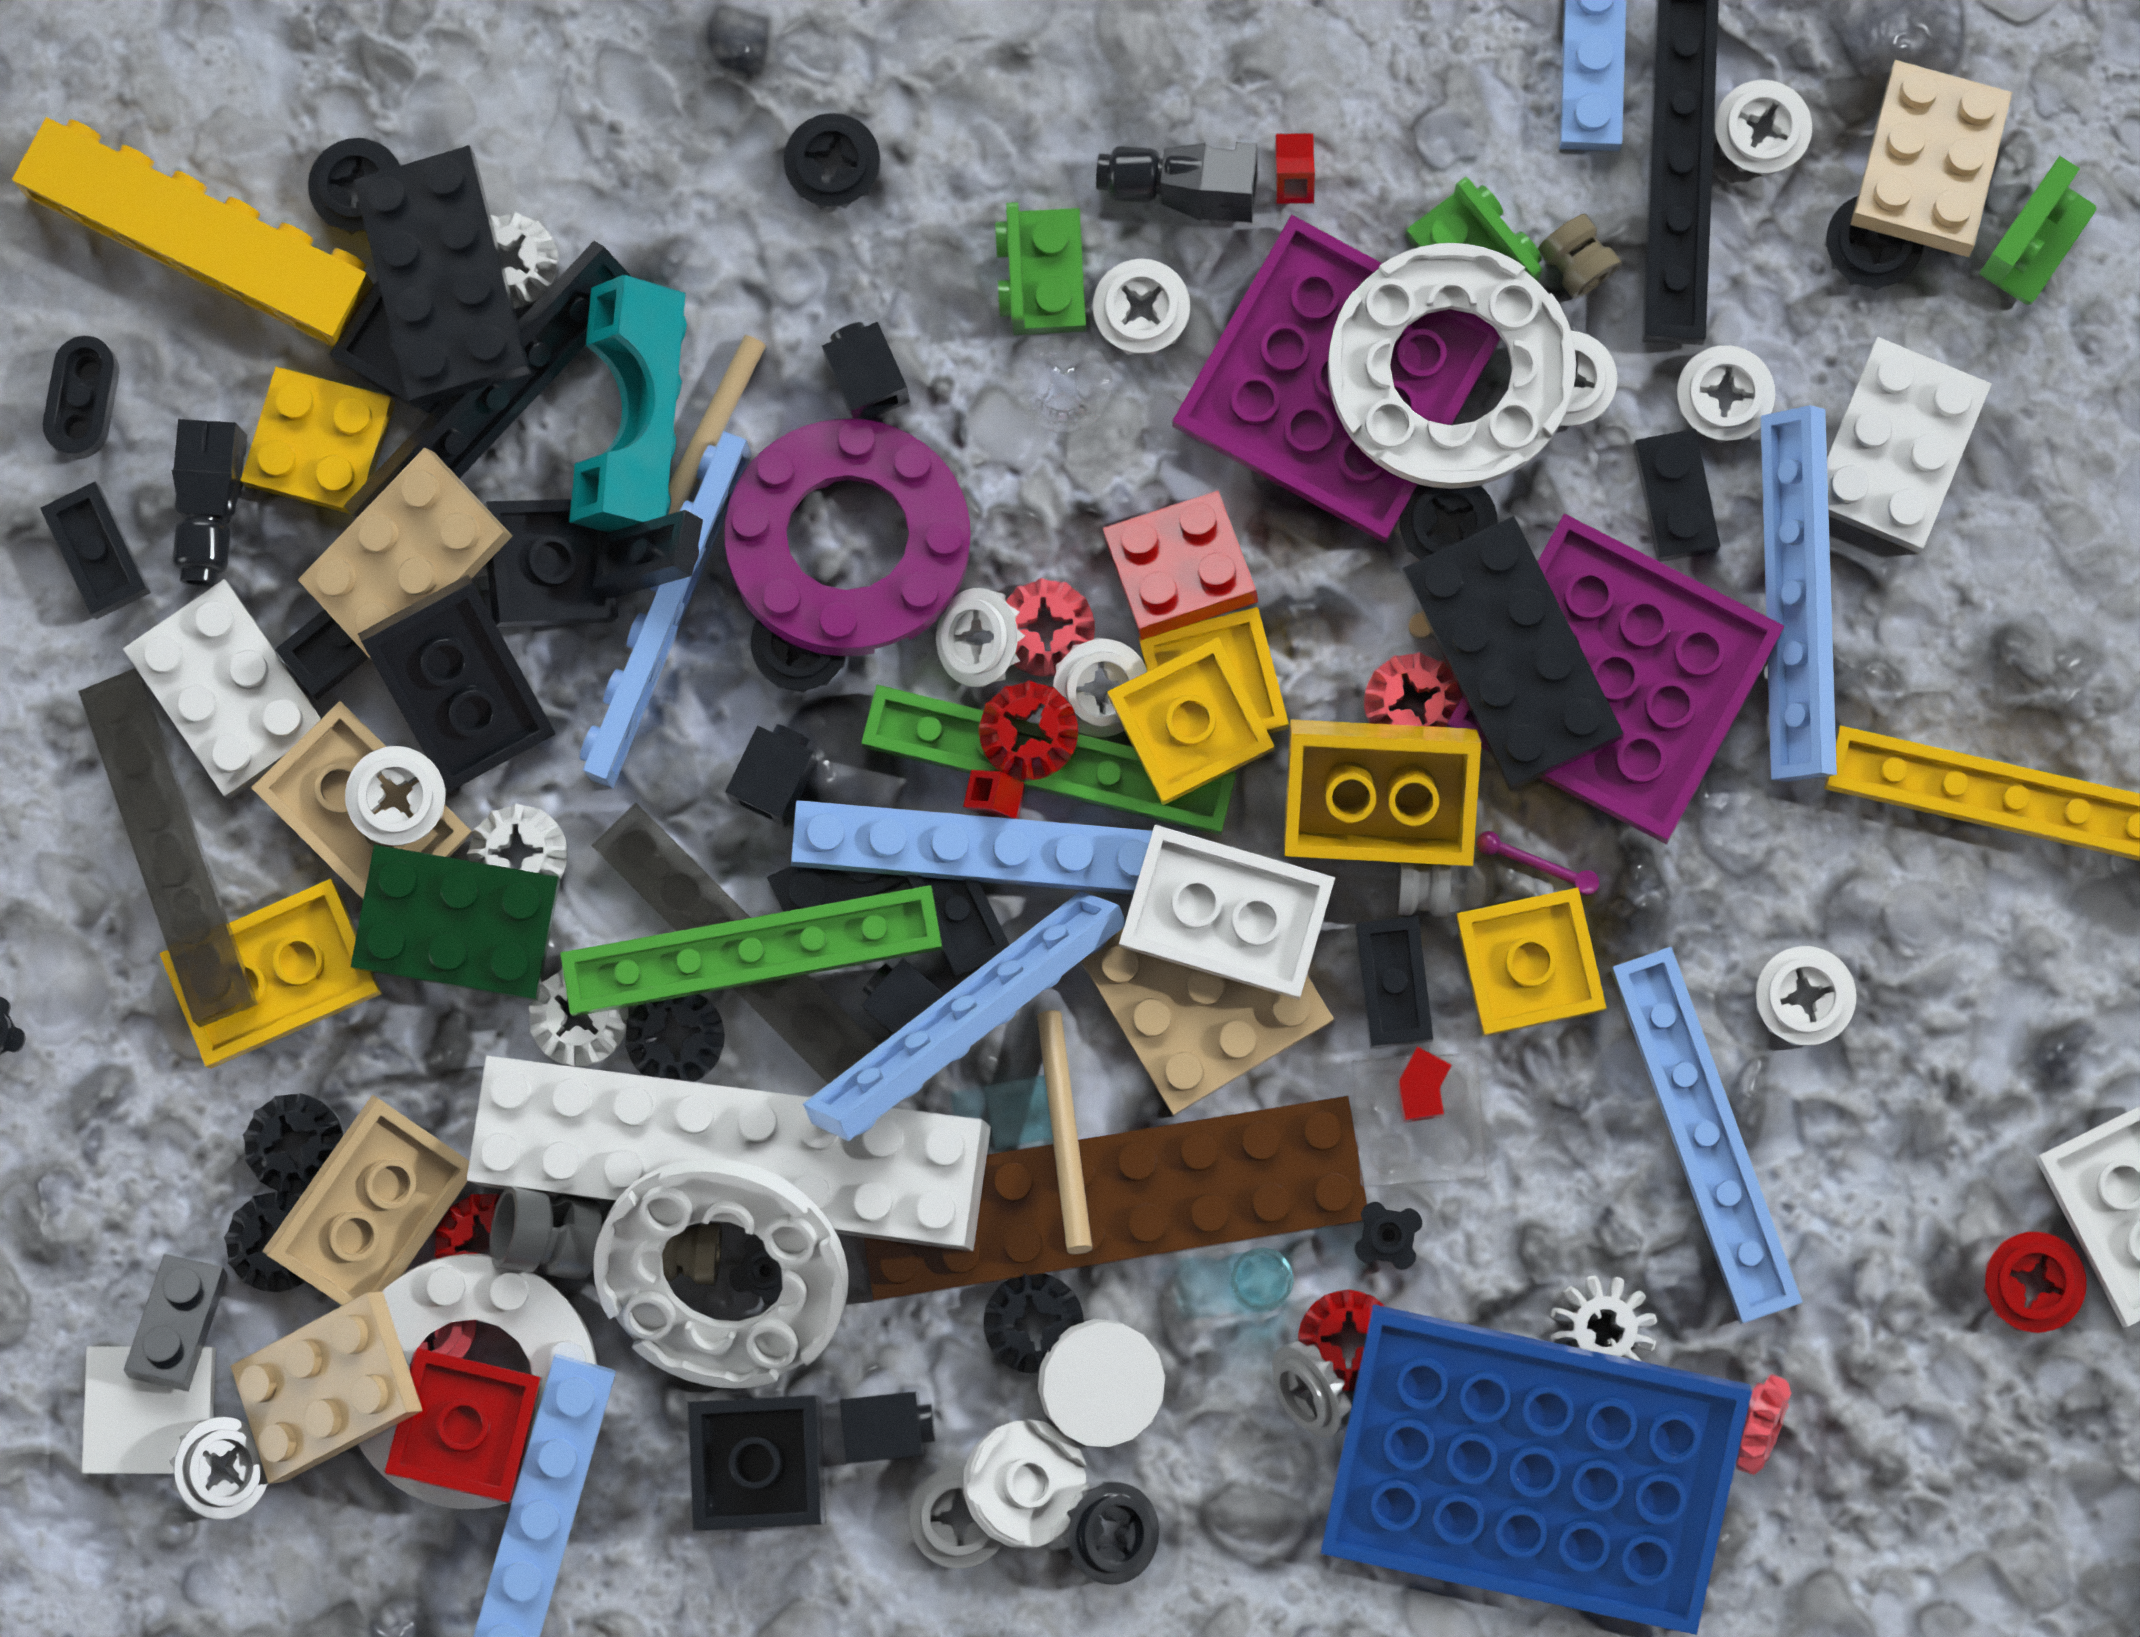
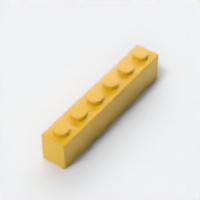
[11,117,374,347]

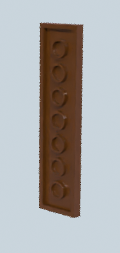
[864,1095,1367,1302]

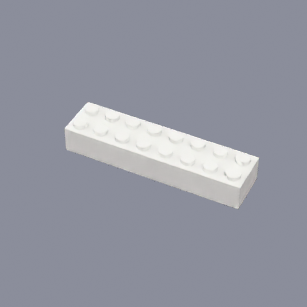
[467,1056,991,1252]

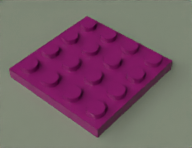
[1172,214,1502,544]
[1447,513,1785,845]

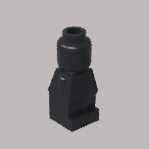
[1096,142,1258,223]
[172,419,247,586]

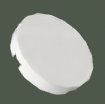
[1038,1319,1165,1447]
[963,1420,1089,1548]

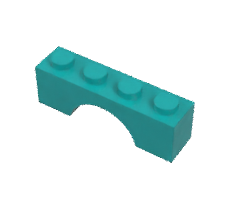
[569,275,687,532]

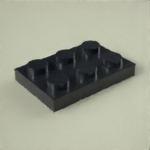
[358,575,556,793]

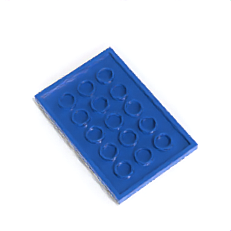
[1320,1304,1752,1635]

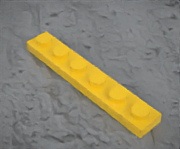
[1824,725,2140,861]

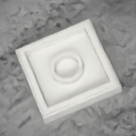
[82,1346,216,1474]

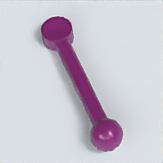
[1476,831,1599,896]

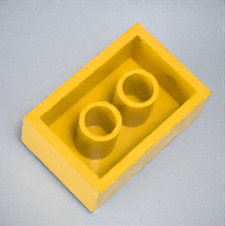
[1283,719,1481,866]

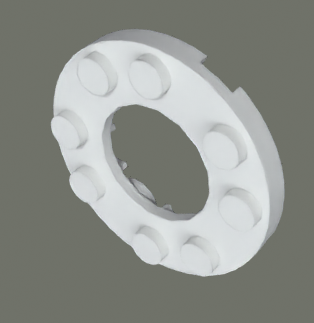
[1328,243,1576,489]
[593,1158,848,1388]
[358,1254,597,1509]

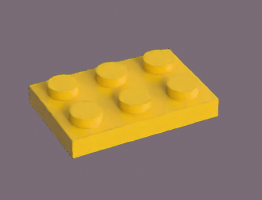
[159,879,382,1069]

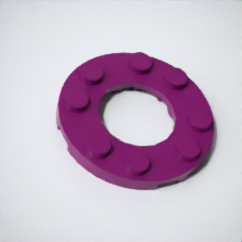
[724,418,971,656]

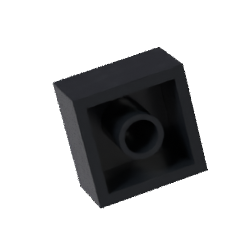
[688,1395,827,1531]

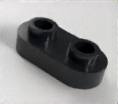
[43,336,120,459]

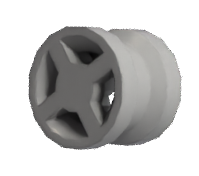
[1397,862,1451,919]

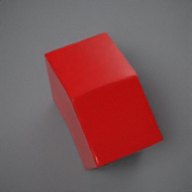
[1275,133,1315,204]
[963,770,1025,819]
[1397,1046,1452,1123]

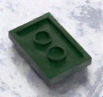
[350,844,561,1001]

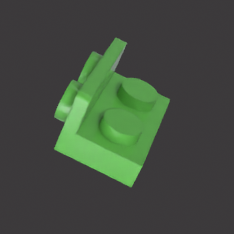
[1979,155,2096,305]
[1405,176,1542,281]
[995,202,1086,335]

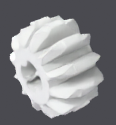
[1549,1276,1657,1361]

